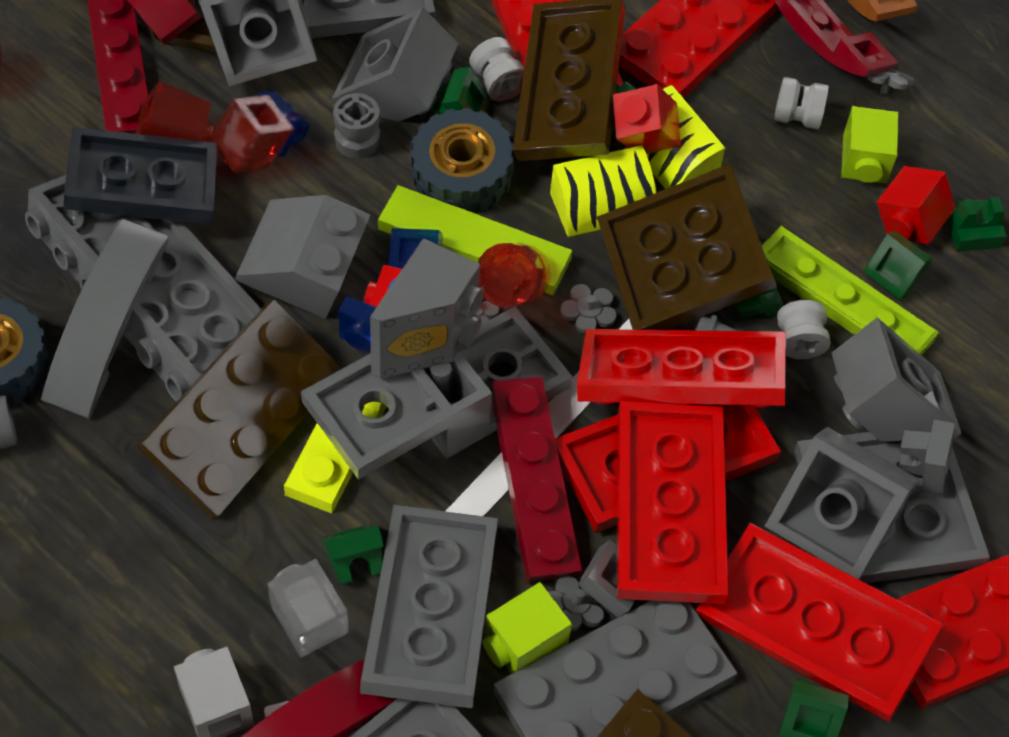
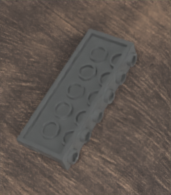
[25,175,261,402]

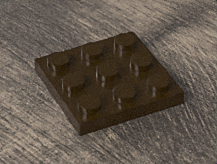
[597,164,777,330]

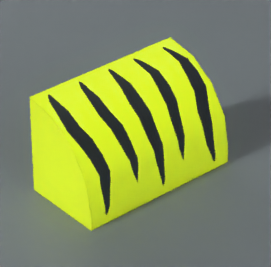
[646,85,725,189]
[550,145,656,237]

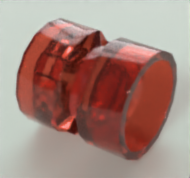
[477,243,551,307]

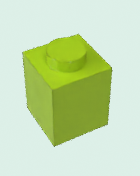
[841,106,898,184]
[483,582,572,674]

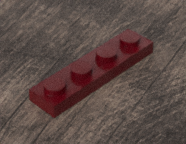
[87,0,155,136]
[489,376,582,584]

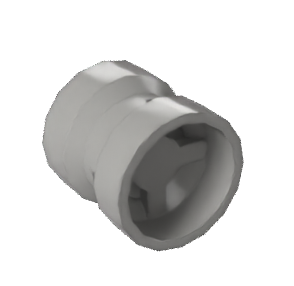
[469,37,524,102]
[774,76,829,130]

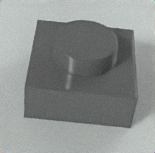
[578,540,635,617]

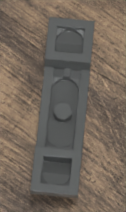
[41,219,170,420]

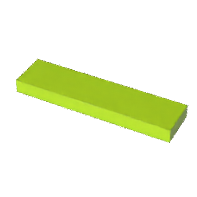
[378,185,572,295]
[762,226,938,355]

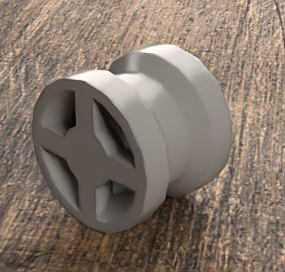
[777,300,831,359]

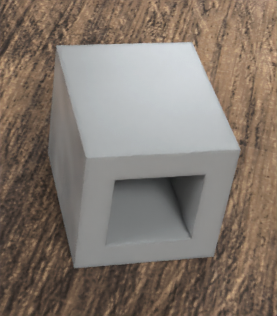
[174,646,254,737]

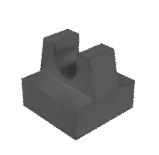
[899,419,955,494]

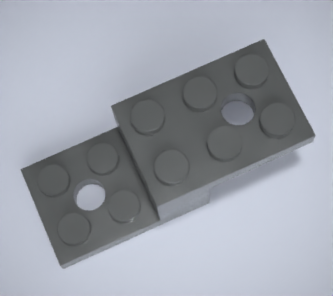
[301,306,572,480]

